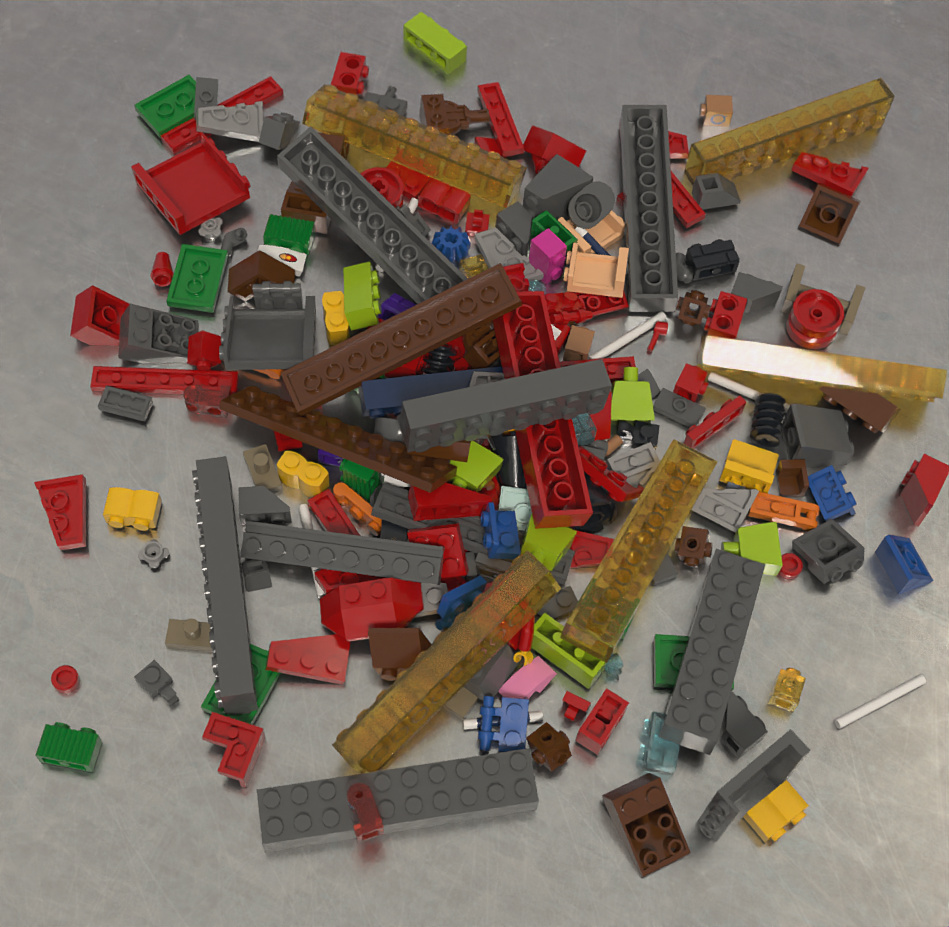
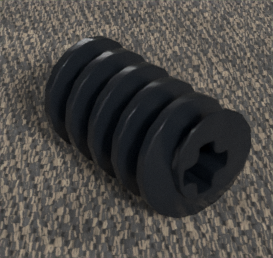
[421,344,457,374]
[750,393,786,448]

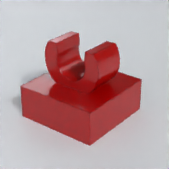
[465,209,490,237]
[562,691,592,721]

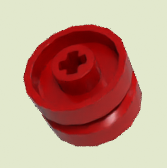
[360,167,403,208]
[786,289,844,350]

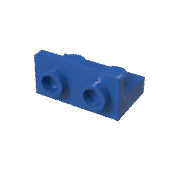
[808,465,857,522]
[480,502,521,559]

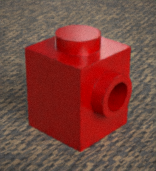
[187,330,222,371]
[673,363,709,402]

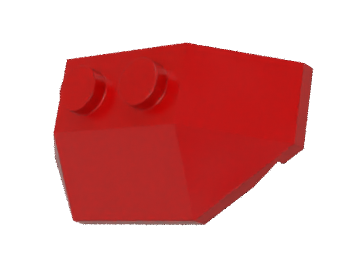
[320,577,424,642]

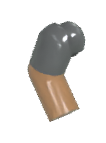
[586,434,623,457]

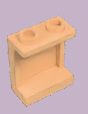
[558,210,626,254]
[563,243,629,298]

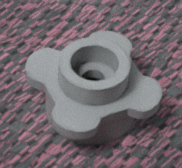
[199,217,223,239]
[138,540,169,568]

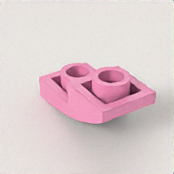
[498,656,557,699]

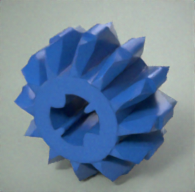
[432,225,470,263]

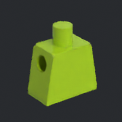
[611,367,655,422]
[449,441,504,493]
[520,514,577,573]
[721,522,783,576]

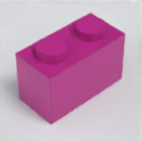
[529,228,567,284]

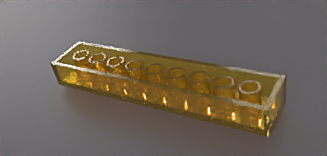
[684,78,895,185]
[302,84,527,208]
[697,335,947,402]
[560,439,718,663]
[332,550,561,774]

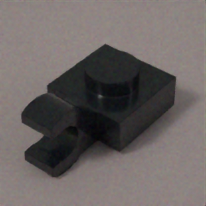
[616,421,660,450]

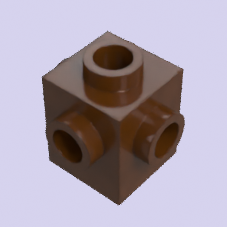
[676,290,711,325]
[675,526,713,567]
[526,722,572,772]

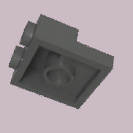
[792,519,865,584]

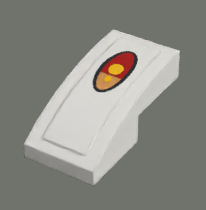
[257,245,307,277]

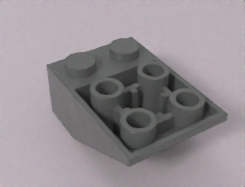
[118,303,198,363]
[432,624,519,700]

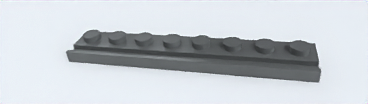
[371,482,575,585]
[240,521,445,585]

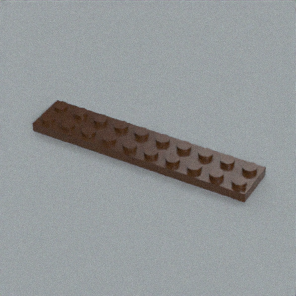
[281,263,522,416]
[220,386,457,493]

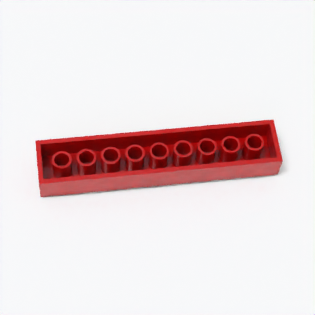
[493,291,593,529]

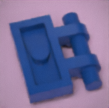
[435,575,487,630]
[478,696,529,752]

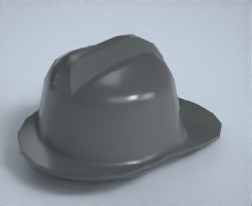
[568,181,615,229]

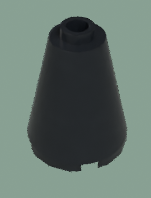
[489,431,527,489]
[571,472,618,534]

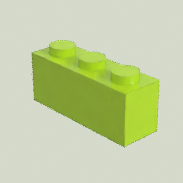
[403,12,467,74]
[343,262,382,330]
[532,612,608,689]

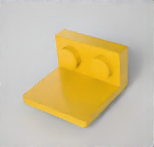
[719,439,779,493]

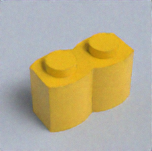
[322,291,350,347]
[276,451,330,498]
[103,487,162,531]
[743,780,809,843]

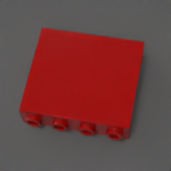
[131,132,251,235]

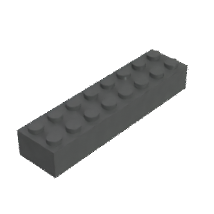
[400,359,612,452]
[659,549,765,755]

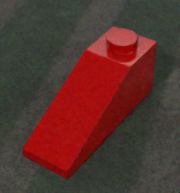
[408,483,492,521]

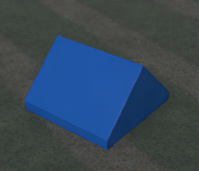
[875,535,933,595]

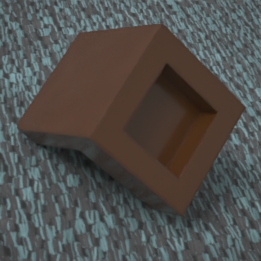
[776,459,809,497]

